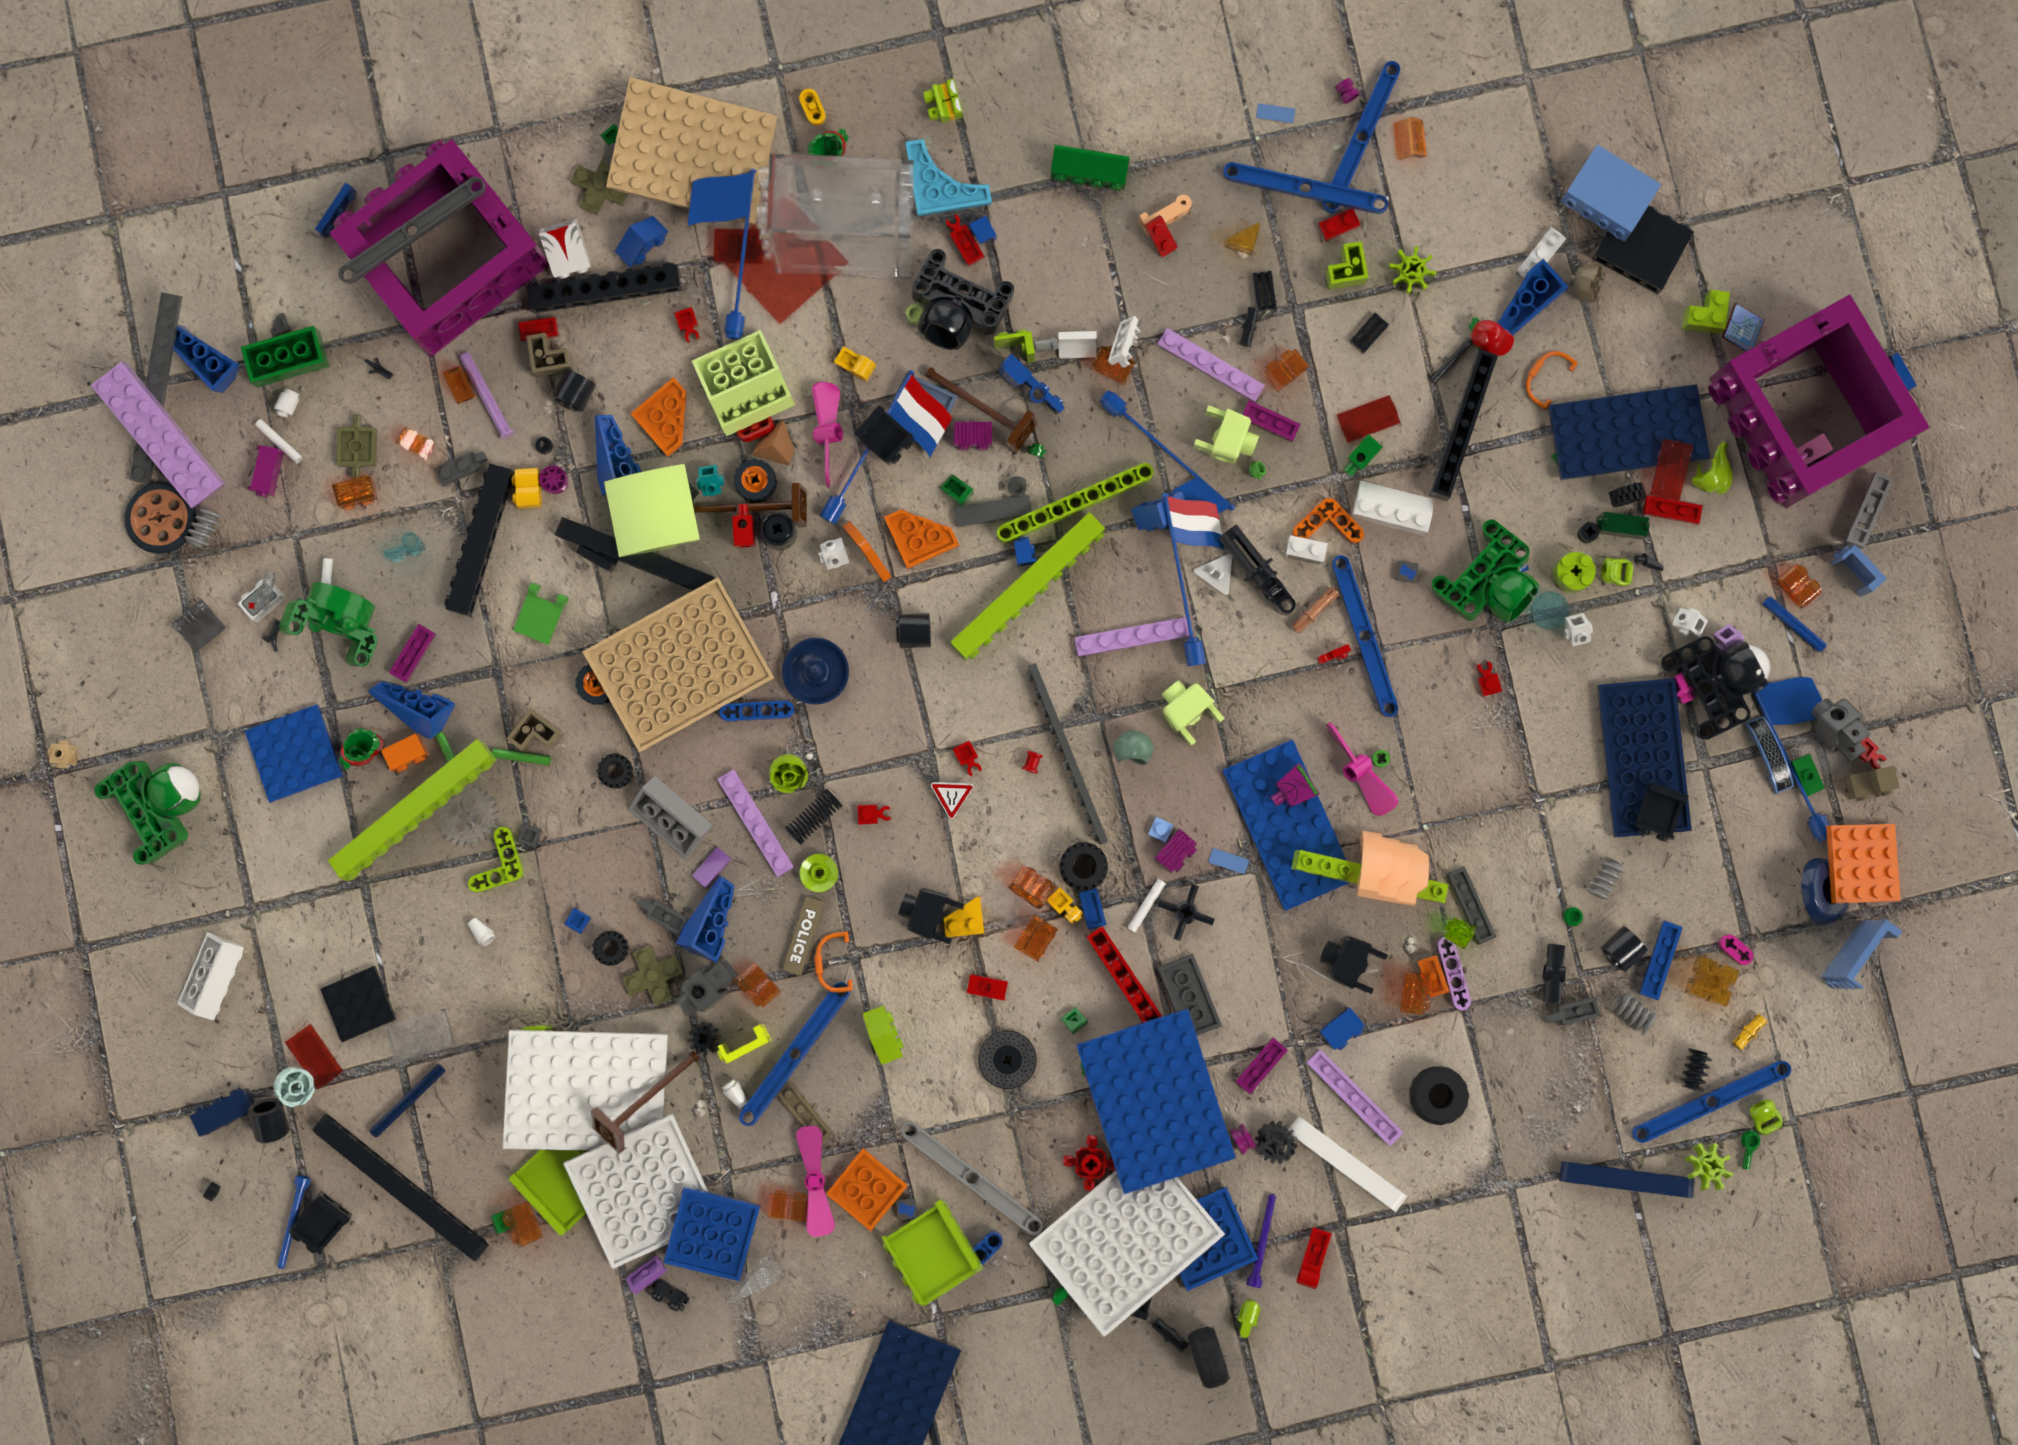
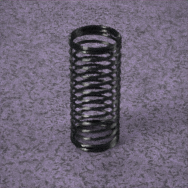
[785,789,843,845]

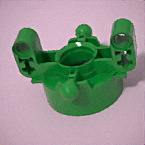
[279,582,378,667]

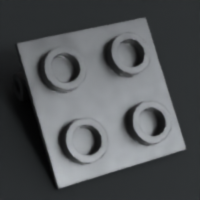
[172,599,226,652]

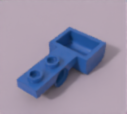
[998,354,1065,414]

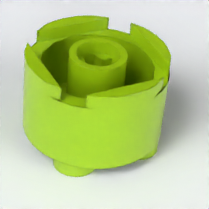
[1553,552,1596,593]

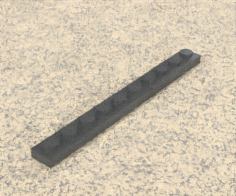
[129,292,183,484]
[1027,663,1108,845]

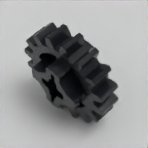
[1255,1121,1298,1164]

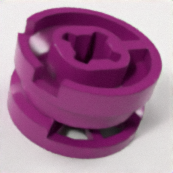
[539,465,569,494]
[1229,1124,1256,1155]

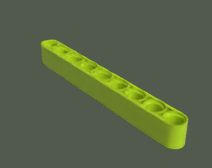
[997,463,1154,544]

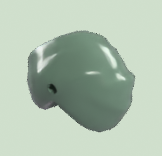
[1113,730,1154,765]

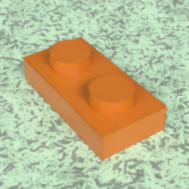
[1417,955,1450,998]

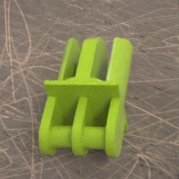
[1237,1299,1261,1338]

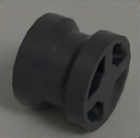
[1577,522,1600,544]

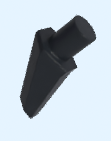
[1634,553,1664,571]

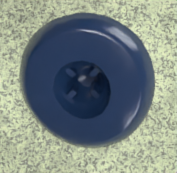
[782,638,849,705]
[1801,858,1849,925]

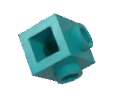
[696,464,725,497]

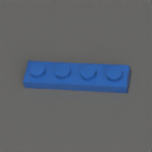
[1639,921,1683,1000]

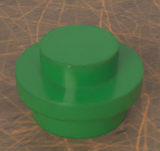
[1028,443,1047,457]
[1563,907,1583,926]

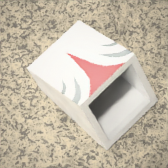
[539,218,591,279]

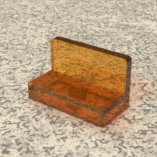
[1394,117,1427,160]

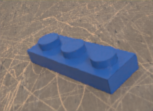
[315,182,357,238]

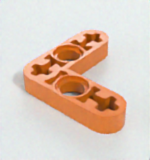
[1292,498,1364,544]
[842,521,892,583]

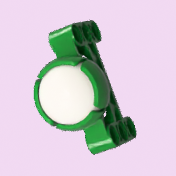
[94,761,201,865]

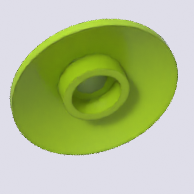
[800,854,838,892]

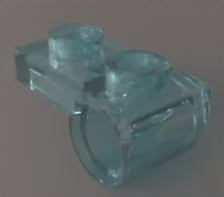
[383,532,426,563]

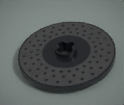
[979,1030,1037,1089]

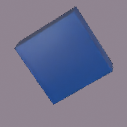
[564,908,591,934]

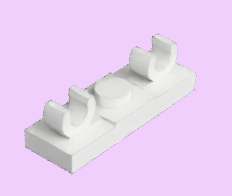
[1516,227,1566,279]
[1108,316,1140,368]

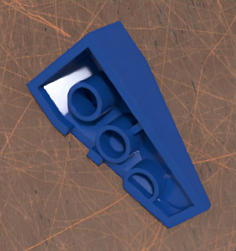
[1498,259,1570,335]
[595,415,641,495]
[369,681,455,739]
[676,876,735,963]

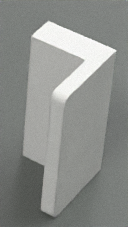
[1058,331,1097,359]

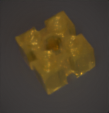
[1684,957,1740,1007]

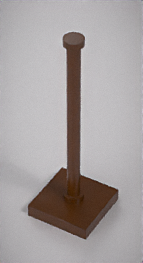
[925,367,1037,455]
[693,483,807,527]
[591,1051,700,1154]

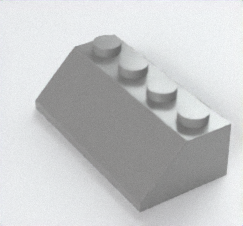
[628,776,713,859]

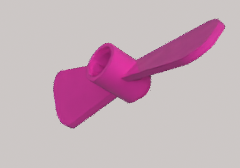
[812,382,843,488]
[1326,722,1398,816]
[796,1126,835,1237]

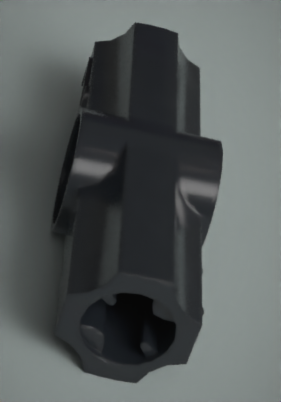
[1543,944,1566,1004]

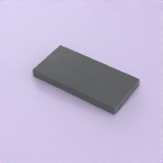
[1157,954,1222,1036]

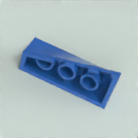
[173,325,240,393]

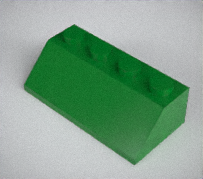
[1051,145,1130,191]

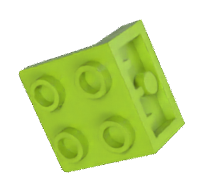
[994,329,1035,363]

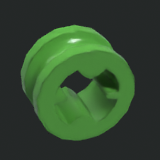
[1372,750,1390,768]

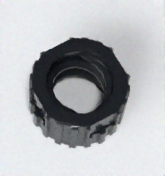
[535,437,554,455]
[203,1182,221,1202]

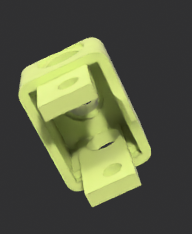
[1193,405,1259,464]
[1161,680,1225,747]

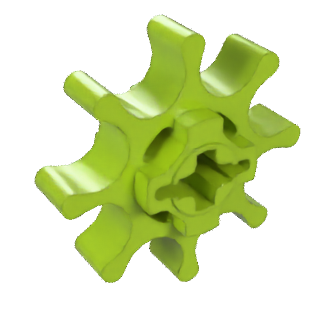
[1388,246,1436,294]
[1685,1143,1733,1191]

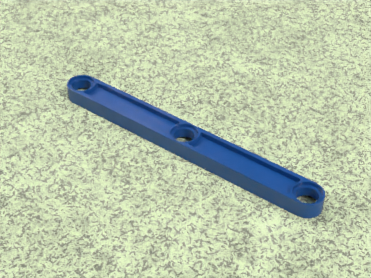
[1322,61,1401,213]
[1224,162,1388,214]
[1332,555,1398,718]
[739,982,851,1127]
[1632,1060,1792,1143]

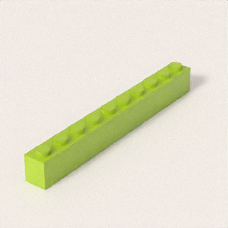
[950,512,1105,661]
[328,739,497,881]

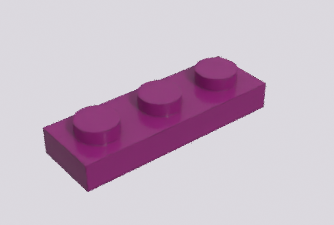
[1242,401,1301,442]
[389,624,436,683]
[1235,1037,1288,1094]

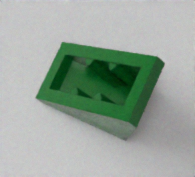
[939,474,974,507]

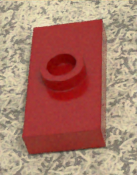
[518,317,559,342]
[967,974,1008,1001]

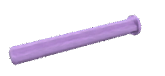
[460,352,514,439]

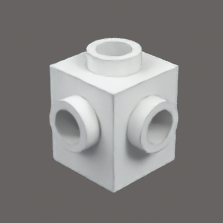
[818,538,849,570]
[1672,608,1708,638]
[1563,613,1593,646]

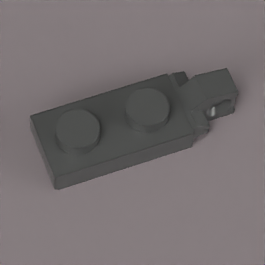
[434,452,488,487]
[637,898,689,936]
[1544,997,1601,1025]

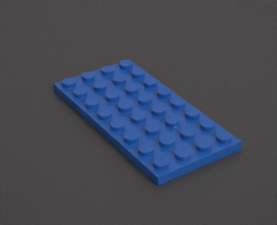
[1222,739,1349,911]

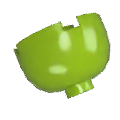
[769,754,808,793]

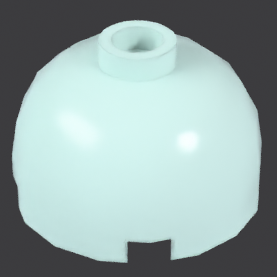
[273,1067,315,1107]

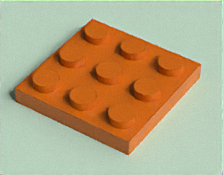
[826,1148,908,1231]

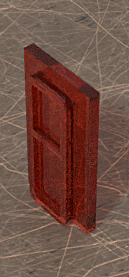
[1336,395,1401,443]
[1650,439,1693,501]
[285,1024,344,1090]

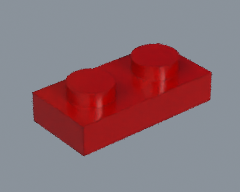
[1318,209,1361,242]
[1144,215,1178,258]

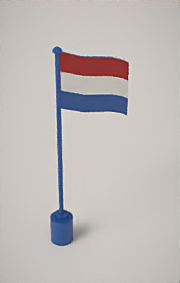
[819,370,952,525]
[1161,493,1225,666]

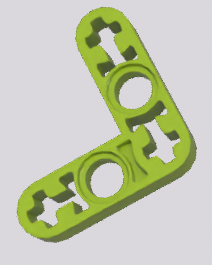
[468,827,524,893]

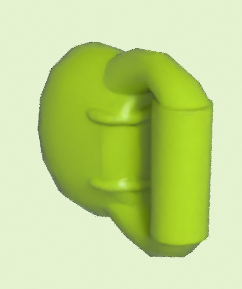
[1601,557,1634,586]
[1750,1099,1783,1135]

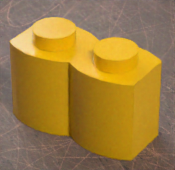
[512,468,542,509]

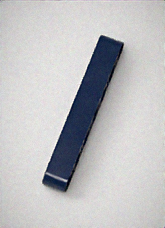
[1559,1161,1695,1198]

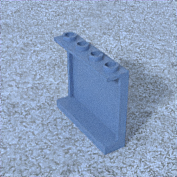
[1560,144,1661,242]
[1821,920,1903,990]

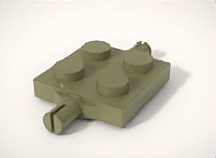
[337,414,377,479]

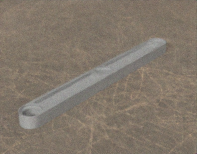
[901,1122,1043,1235]

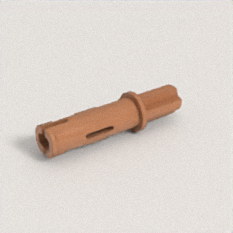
[1292,587,1339,633]

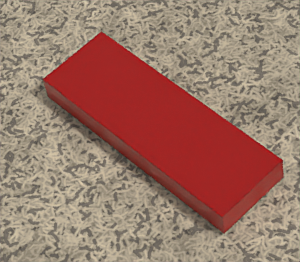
[1642,495,1703,525]

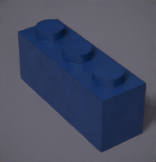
[190,1087,255,1137]

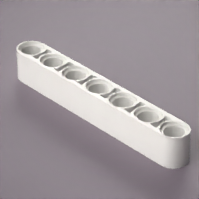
[1288,1116,1407,1212]

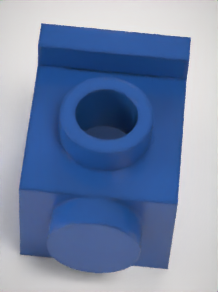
[1014,537,1036,567]

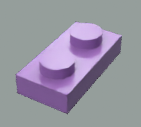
[625,1255,667,1295]

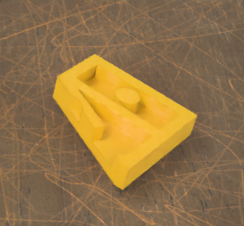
[944,896,984,937]

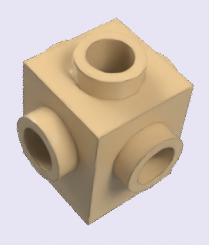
[47,741,78,769]

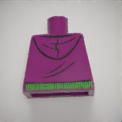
[1270,763,1320,807]

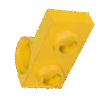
[834,346,876,382]

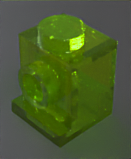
[1444,917,1476,949]

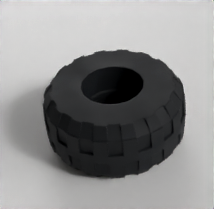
[1409,1066,1469,1125]
[1188,1327,1230,1389]

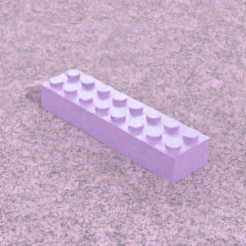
[90,362,226,508]

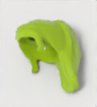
[1692,441,1733,494]

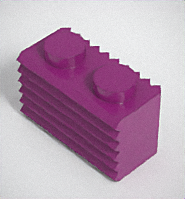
[954,422,992,451]
[1154,829,1197,873]

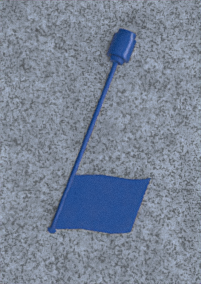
[687,169,757,340]
[1099,390,1235,529]
[1754,677,1830,842]

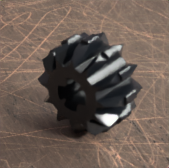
[688,1022,721,1055]

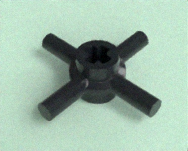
[1158,884,1215,941]

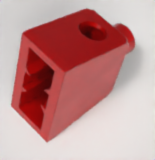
[732,504,757,548]

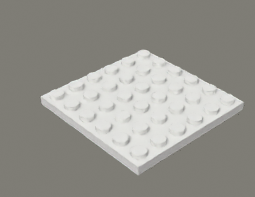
[564,1113,709,1269]

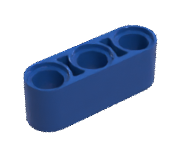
[972,1231,1003,1265]

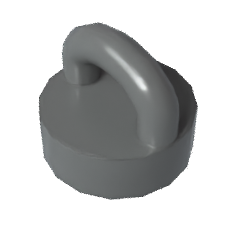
[1008,476,1027,495]

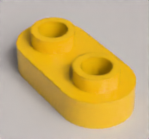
[799,89,826,126]

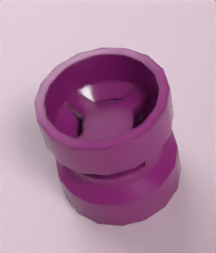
[1334,78,1360,104]

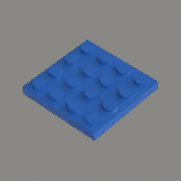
[245,704,344,803]
[663,1186,760,1281]
[1179,1186,1258,1291]

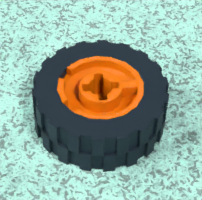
[734,459,777,502]
[575,663,610,705]

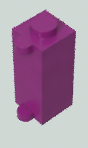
[247,445,284,498]

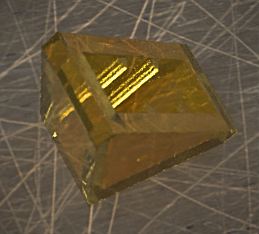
[1224,222,1260,255]

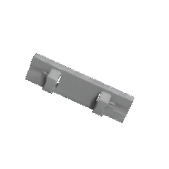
[1845,472,1894,549]

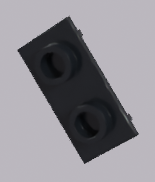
[649,1279,690,1312]

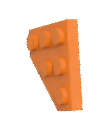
[630,377,687,457]
[884,509,959,569]

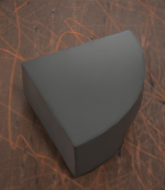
[271,313,292,337]

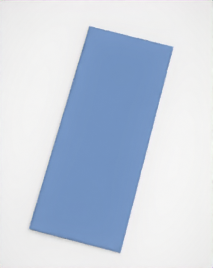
[1256,103,1295,123]
[1208,848,1249,874]

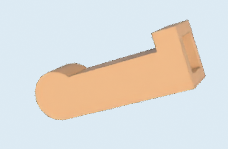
[1138,195,1192,236]

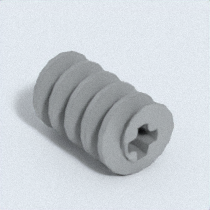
[185,509,223,551]
[1586,856,1625,900]
[1611,993,1656,1035]

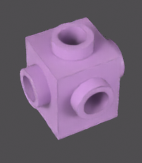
[1714,624,1745,655]

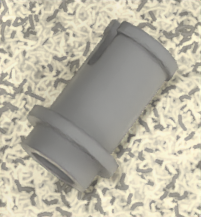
[1035,337,1059,352]

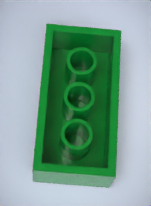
[241,326,330,388]

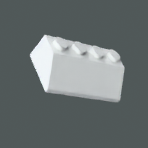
[1351,480,1434,536]
[177,932,244,1020]

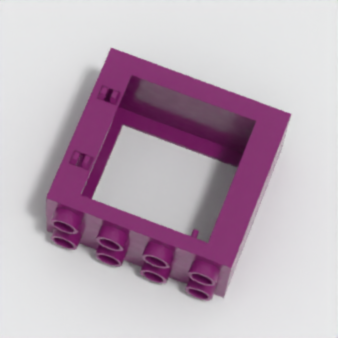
[329,139,550,357]
[1708,294,1930,508]

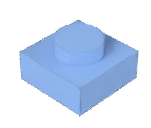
[1148,817,1174,843]

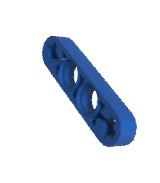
[719,701,795,722]

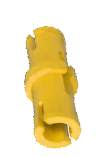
[1732,1014,1768,1050]

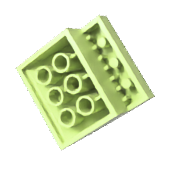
[692,330,795,436]
[604,464,700,557]

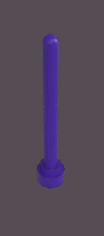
[1246,1194,1276,1288]

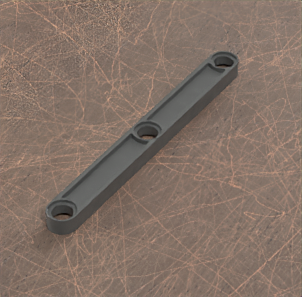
[338,177,486,284]

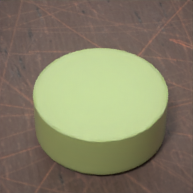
[906,304,924,324]

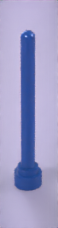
[277,1175,311,1269]

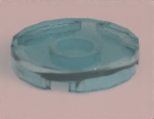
[1531,592,1569,630]

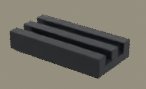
[1252,271,1277,311]
[1350,313,1389,354]

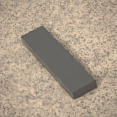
[954,495,1032,528]
[1446,866,1496,945]

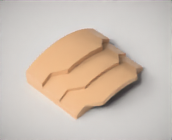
[1357,830,1429,906]

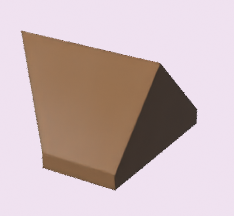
[752,419,795,466]

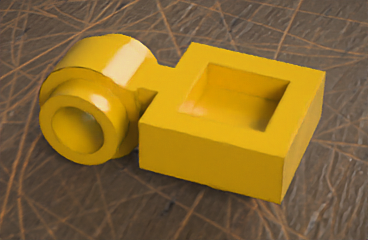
[1046,887,1083,924]

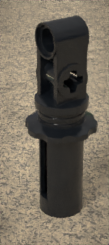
[1219,524,1296,615]

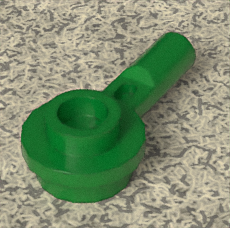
[1741,1130,1761,1170]

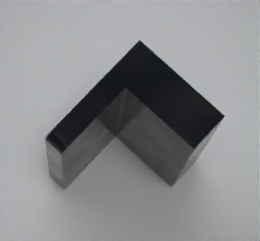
[576,545,619,573]

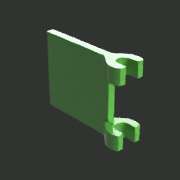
[513,583,569,645]

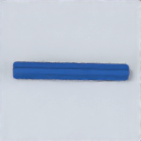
[1763,596,1827,652]

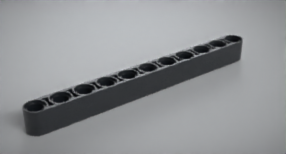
[312,1114,489,1261]

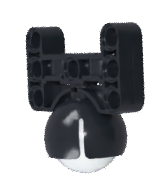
[1661,636,1770,740]

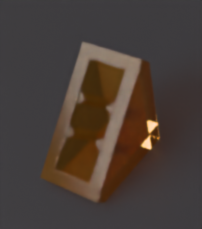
[443,365,476,404]

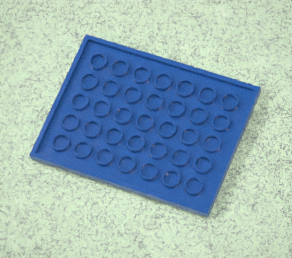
[1076,1008,1236,1194]

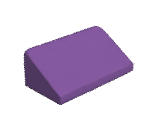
[692,847,732,888]

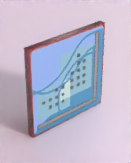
[1722,303,1764,352]

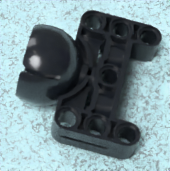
[912,249,1014,350]

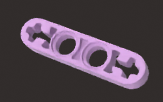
[1437,937,1471,1010]

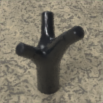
[365,357,393,380]
[263,620,280,652]

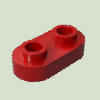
[737,416,774,442]

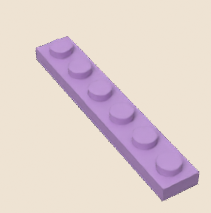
[1157,328,1265,403]
[1075,617,1190,657]
[717,769,794,877]
[1306,1049,1403,1146]

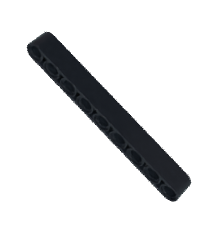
[554,517,715,591]

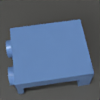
[1830,545,1887,597]

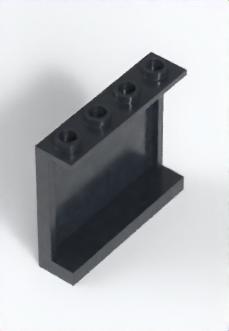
[1591,205,1694,295]

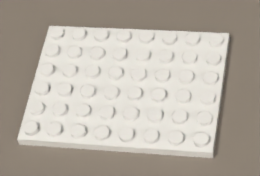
[503,1030,668,1150]
[1029,1171,1225,1337]

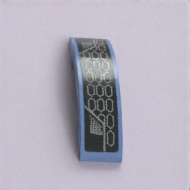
[1745,716,1794,794]

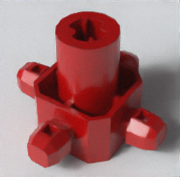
[1063,1135,1116,1191]

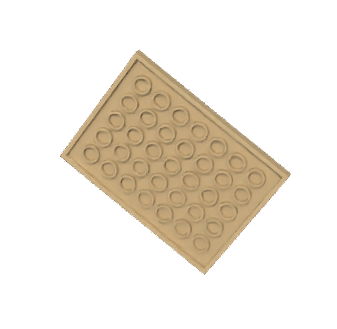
[606,77,778,226]
[582,577,774,752]

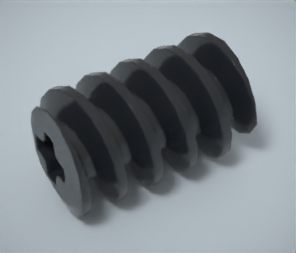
[1680,1048,1712,1092]

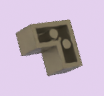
[526,333,574,378]
[506,708,564,752]
[1844,766,1900,801]

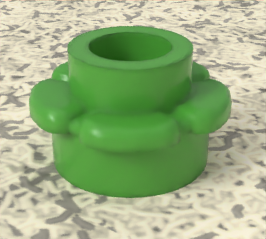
[1249,461,1266,479]

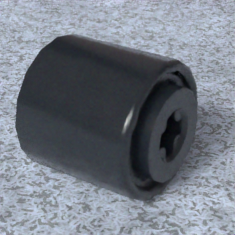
[552,369,596,412]
[760,512,797,551]
[896,613,931,648]
[1601,926,1648,972]
[247,1098,290,1143]

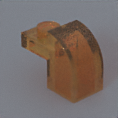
[395,426,435,460]

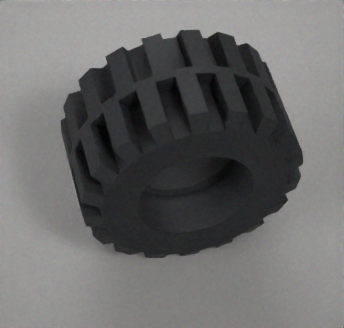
[1059,842,1108,891]

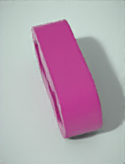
[1719,935,1753,965]

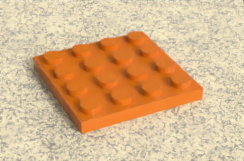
[1826,824,1901,904]

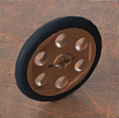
[124,483,196,554]

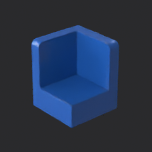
[969,216,997,244]

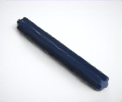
[369,1064,446,1138]

